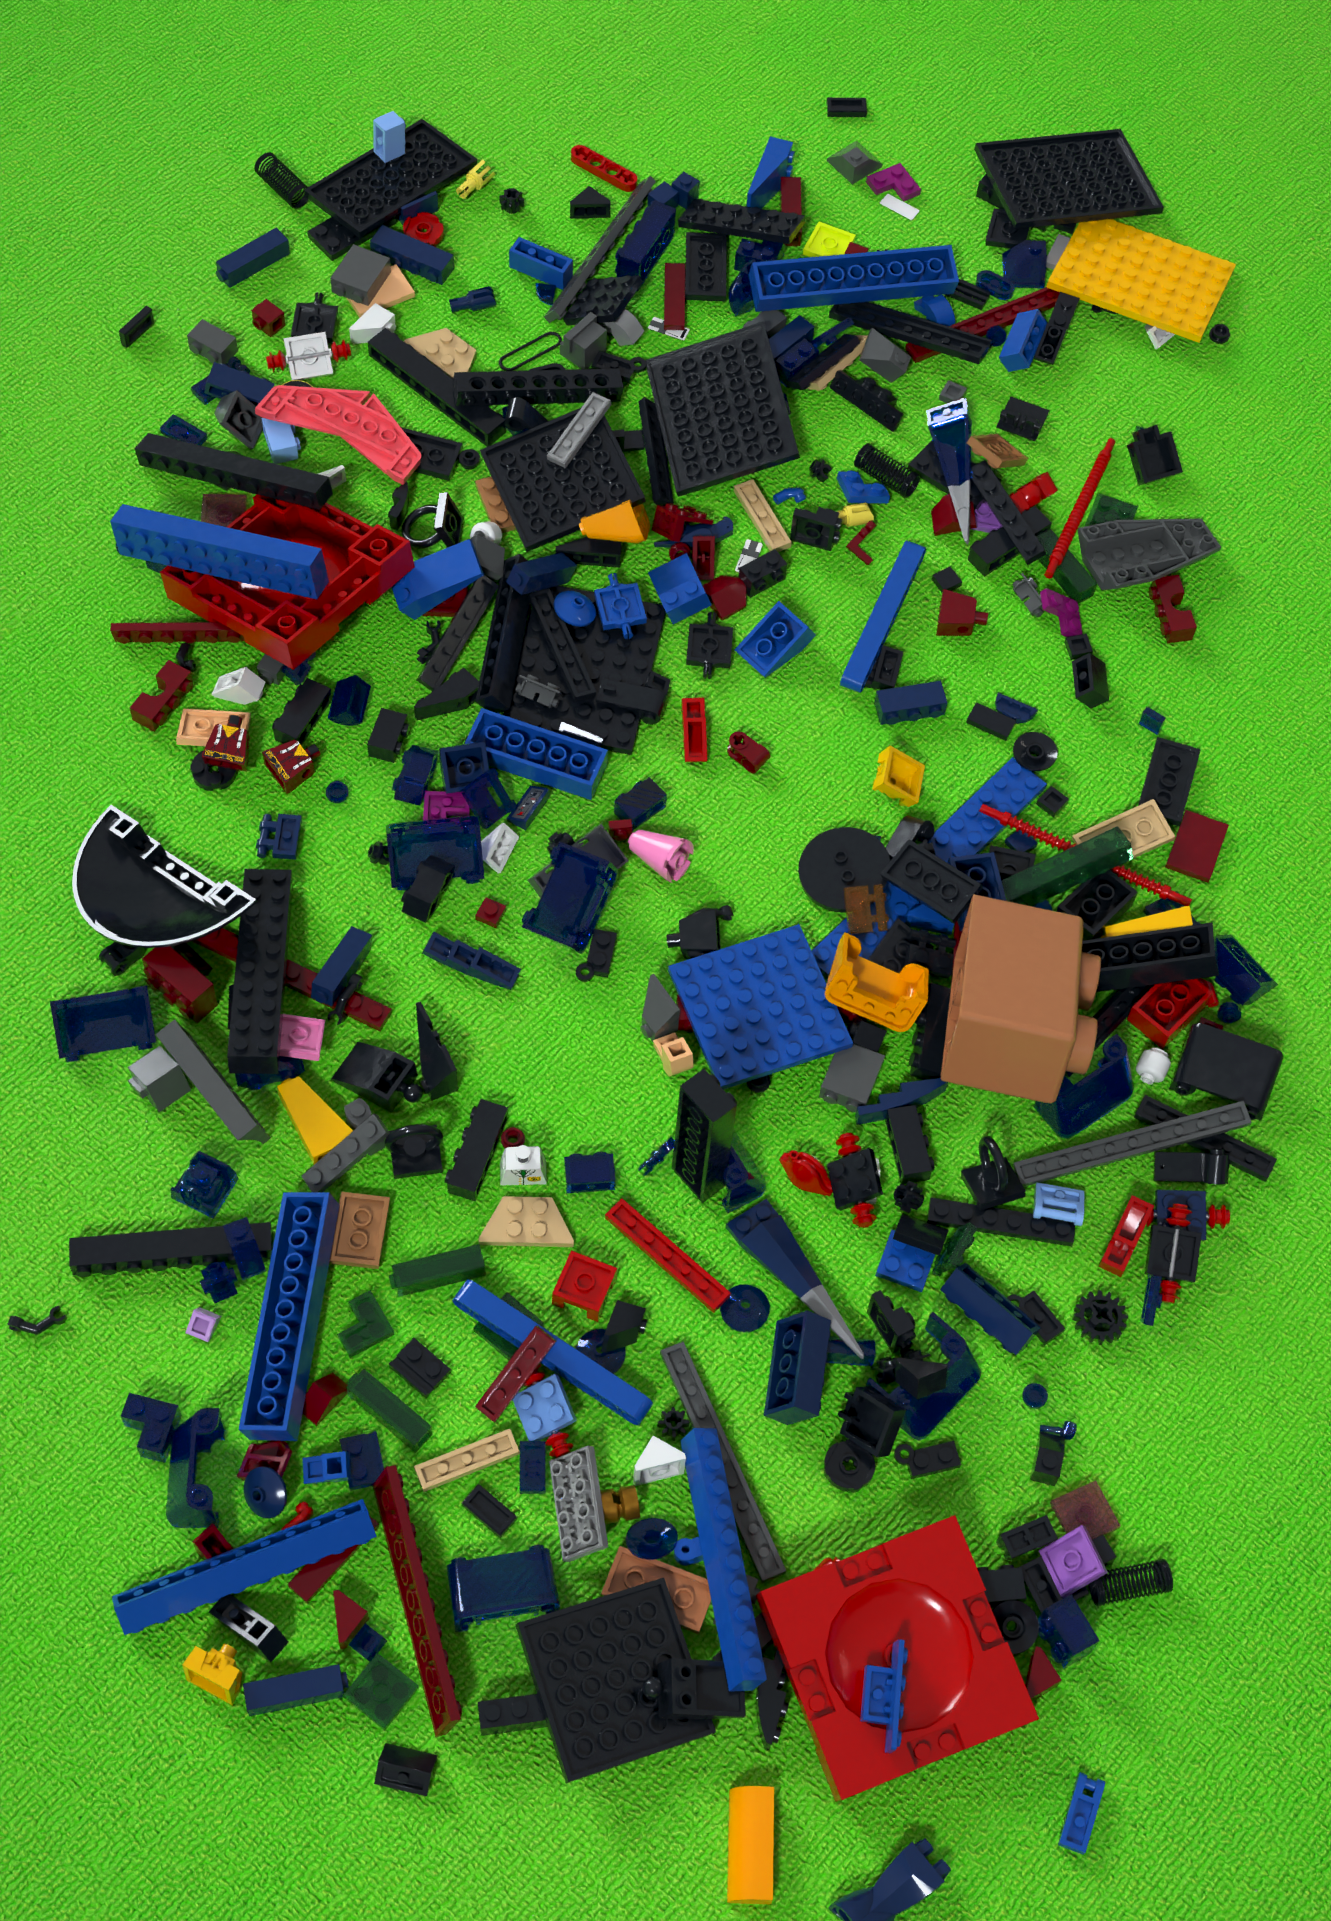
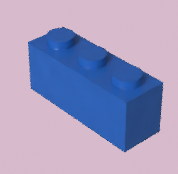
[509,237,573,290]
[999,309,1047,372]

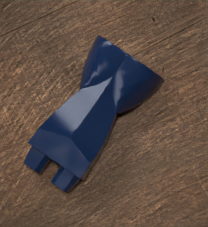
[828,1838,951,1921]

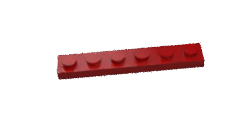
[605,1198,731,1313]

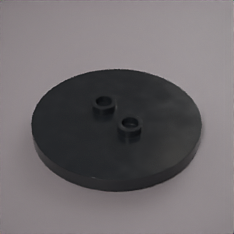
[798,827,890,913]

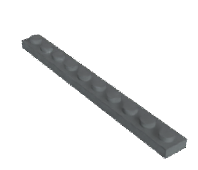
[544,176,656,323]
[1013,1101,1252,1187]
[660,1341,786,1583]

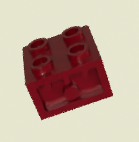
[651,503,714,542]

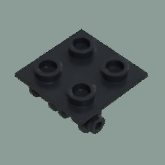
[996,397,1050,441]
[870,1348,930,1385]

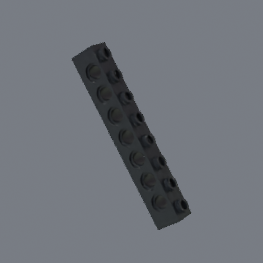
[452,368,624,406]

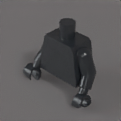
[667,905,734,959]

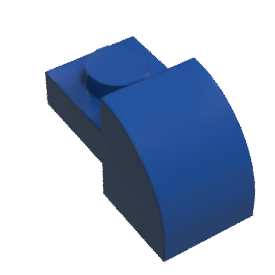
[914,294,955,326]
[302,1451,351,1484]

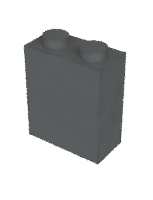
[330,244,391,306]
[819,1044,885,1112]

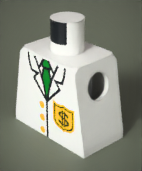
[500,1145,547,1185]

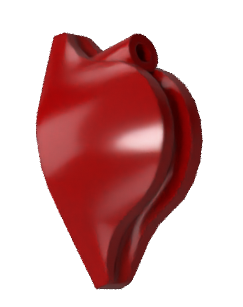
[779,1150,833,1196]

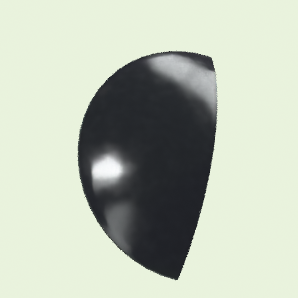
[72,805,258,948]

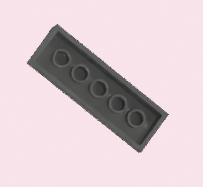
[156,1019,271,1144]

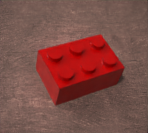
[1127,979,1213,1050]

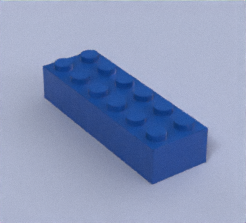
[464,708,608,800]

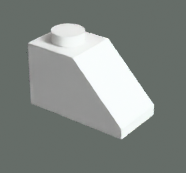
[349,303,396,344]
[212,667,265,705]

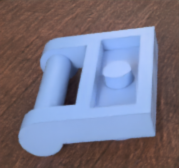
[1033,1182,1084,1226]

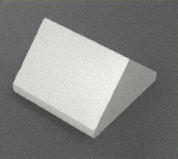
[633,1436,686,1486]

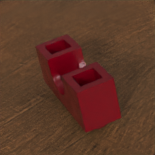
[1148,575,1197,644]
[130,660,193,732]

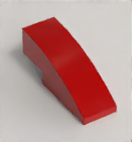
[681,698,707,762]
[1098,1195,1154,1277]

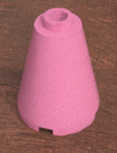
[628,830,694,883]

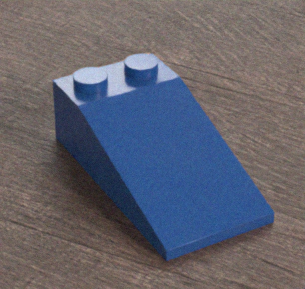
[746,136,795,209]
[392,539,484,620]

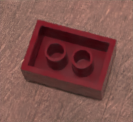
[142,946,218,1024]

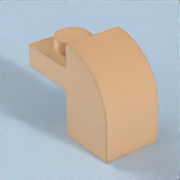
[653,1032,694,1077]

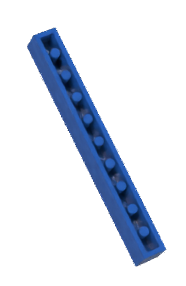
[681,1428,767,1692]
[112,1499,377,1635]

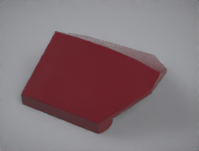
[931,494,977,536]
[703,575,746,621]
[237,1441,292,1480]

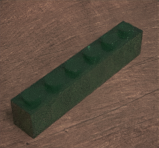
[1002,826,1133,906]

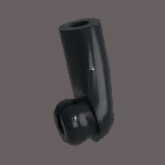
[176,643,196,672]

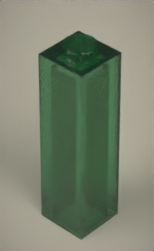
[1036,529,1097,604]
[388,1244,486,1297]
[346,1369,433,1453]

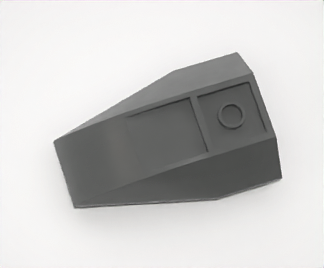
[1078,519,1221,590]

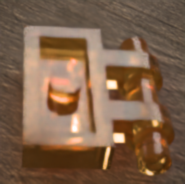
[843,884,889,934]

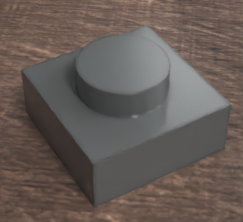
[939,380,967,408]

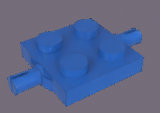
[594,573,647,639]

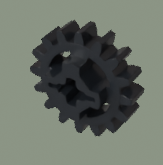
[1072,1290,1128,1345]

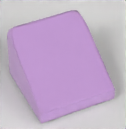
[186,1307,221,1342]

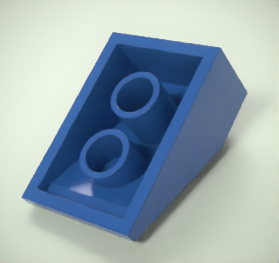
[648,553,712,624]
[734,601,816,678]

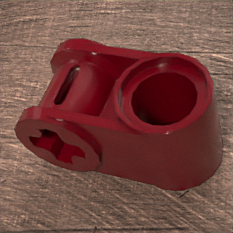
[727,731,770,774]

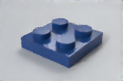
[875,1230,935,1292]

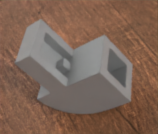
[597,309,644,346]

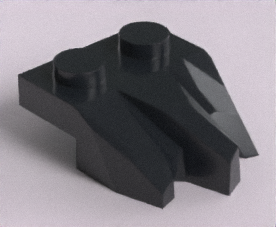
[989,845,1036,901]

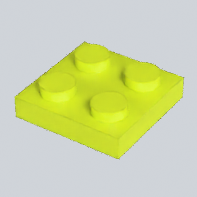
[803,222,856,257]

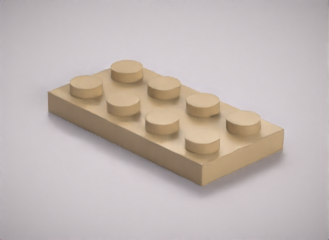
[1072,799,1175,874]

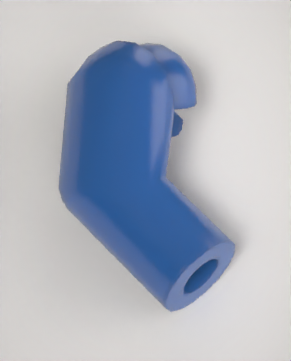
[773,488,806,505]

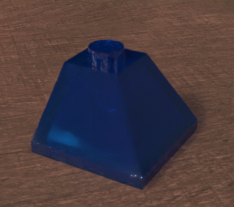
[1002,240,1047,288]

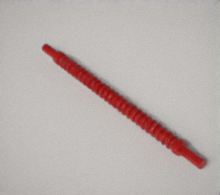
[1044,438,1116,579]
[979,804,1192,906]

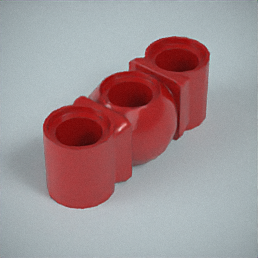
[1009,471,1058,514]

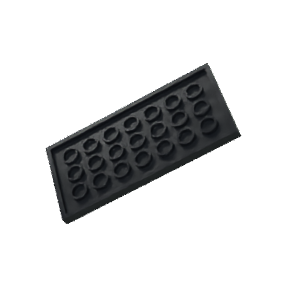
[304,119,477,238]

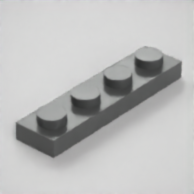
[301,1114,390,1192]

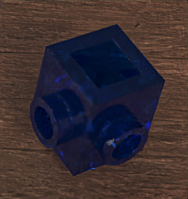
[200,1261,238,1304]

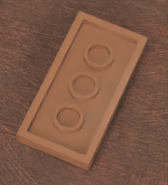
[601,1546,711,1634]

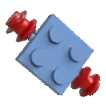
[513,1364,577,1458]

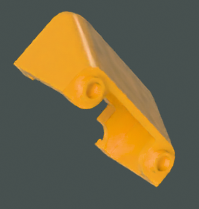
[579,500,650,544]
[825,932,929,1032]

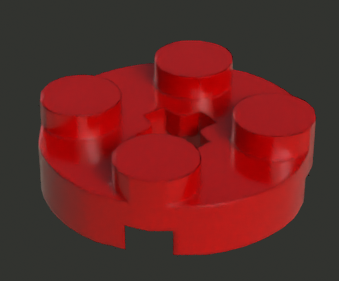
[403,212,444,247]

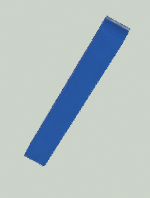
[840,540,926,693]
[452,1279,653,1425]

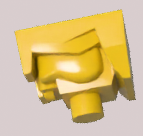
[872,745,925,807]
[182,1643,242,1706]

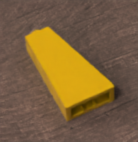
[1101,906,1193,938]
[277,1076,353,1165]

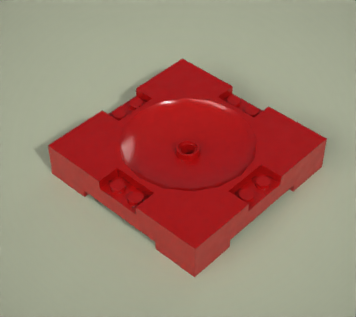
[160,495,415,670]
[755,1515,1039,1802]

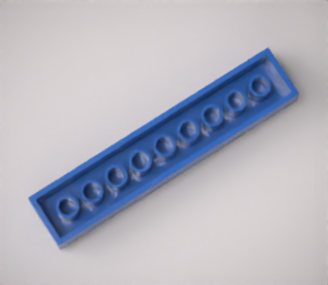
[749,245,959,312]
[110,504,329,599]
[238,1192,340,1441]

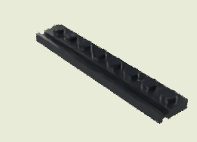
[829,302,992,364]

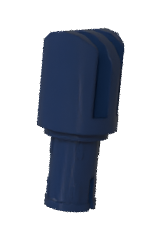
[449,286,496,313]

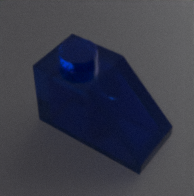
[223,1217,266,1280]

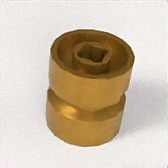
[600,1485,640,1524]

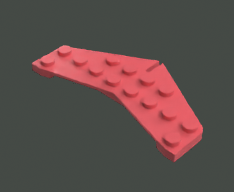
[255,385,421,485]

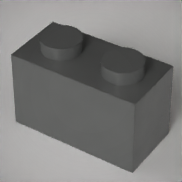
[187,319,238,364]

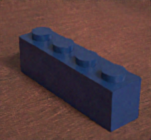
[370,225,454,285]
[940,1263,1041,1355]

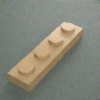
[806,335,868,391]
[734,479,792,552]
[414,1429,520,1492]

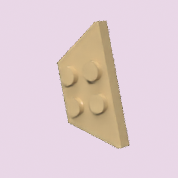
[404,328,476,378]
[478,1196,574,1247]

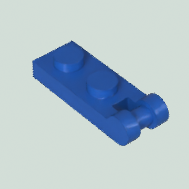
[1058,1772,1105,1855]

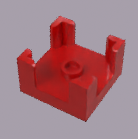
[552,1250,617,1322]

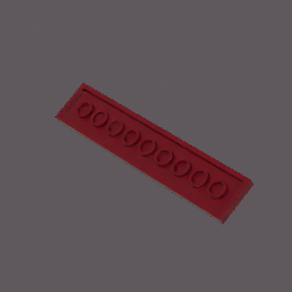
[373,1465,462,1737]

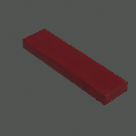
[664,263,685,330]
[475,1325,557,1423]
[287,1515,379,1604]

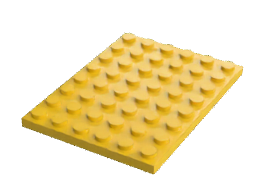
[1046,219,1236,343]

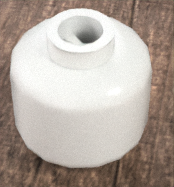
[470,521,502,545]
[1136,1047,1171,1084]

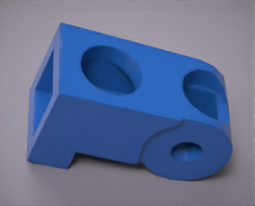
[674,1537,704,1566]

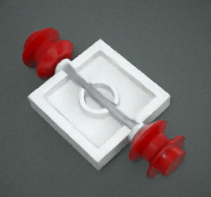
[266,332,351,380]

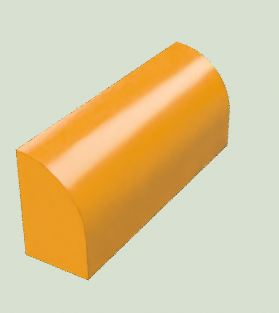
[727,1786,774,1905]

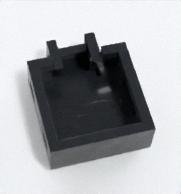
[1127,425,1183,486]
[838,1386,906,1457]

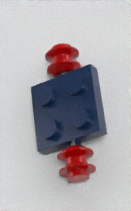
[1146,1190,1230,1241]

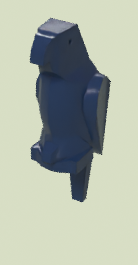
[654,517,733,550]

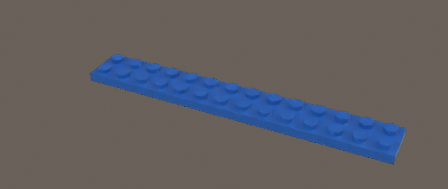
[812,757,1047,979]

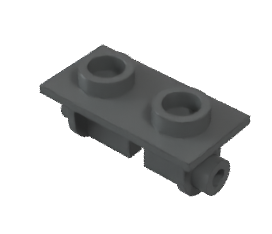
[1012,573,1043,617]
[516,674,564,708]

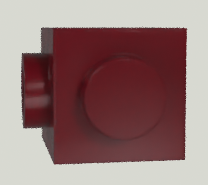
[251,299,286,337]

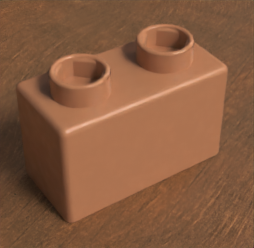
[940,894,1101,1104]

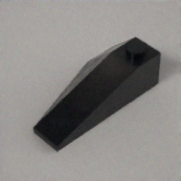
[416,1002,458,1101]

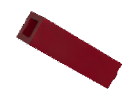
[779,177,802,246]

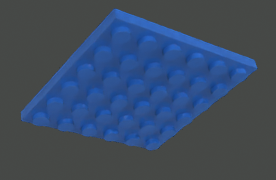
[668,924,853,1090]

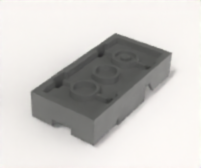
[527,824,629,917]

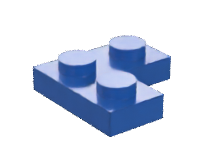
[837,471,890,504]

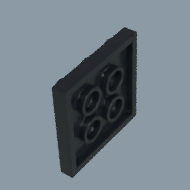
[563,275,642,325]

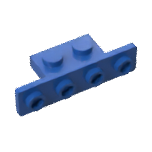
[860,1639,908,1753]

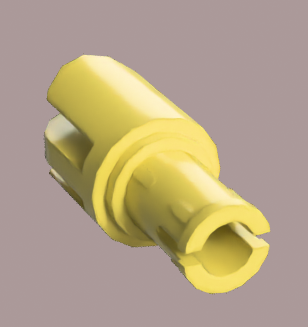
[456,159,495,199]
[837,502,874,527]

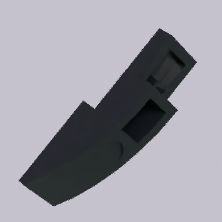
[1034,292,1080,365]
[756,1648,789,1750]

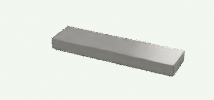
[547,392,612,468]

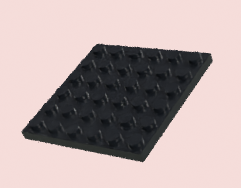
[480,407,646,552]
[515,1578,716,1784]

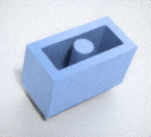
[373,111,406,163]
[261,418,301,464]

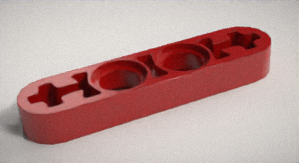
[571,145,637,192]

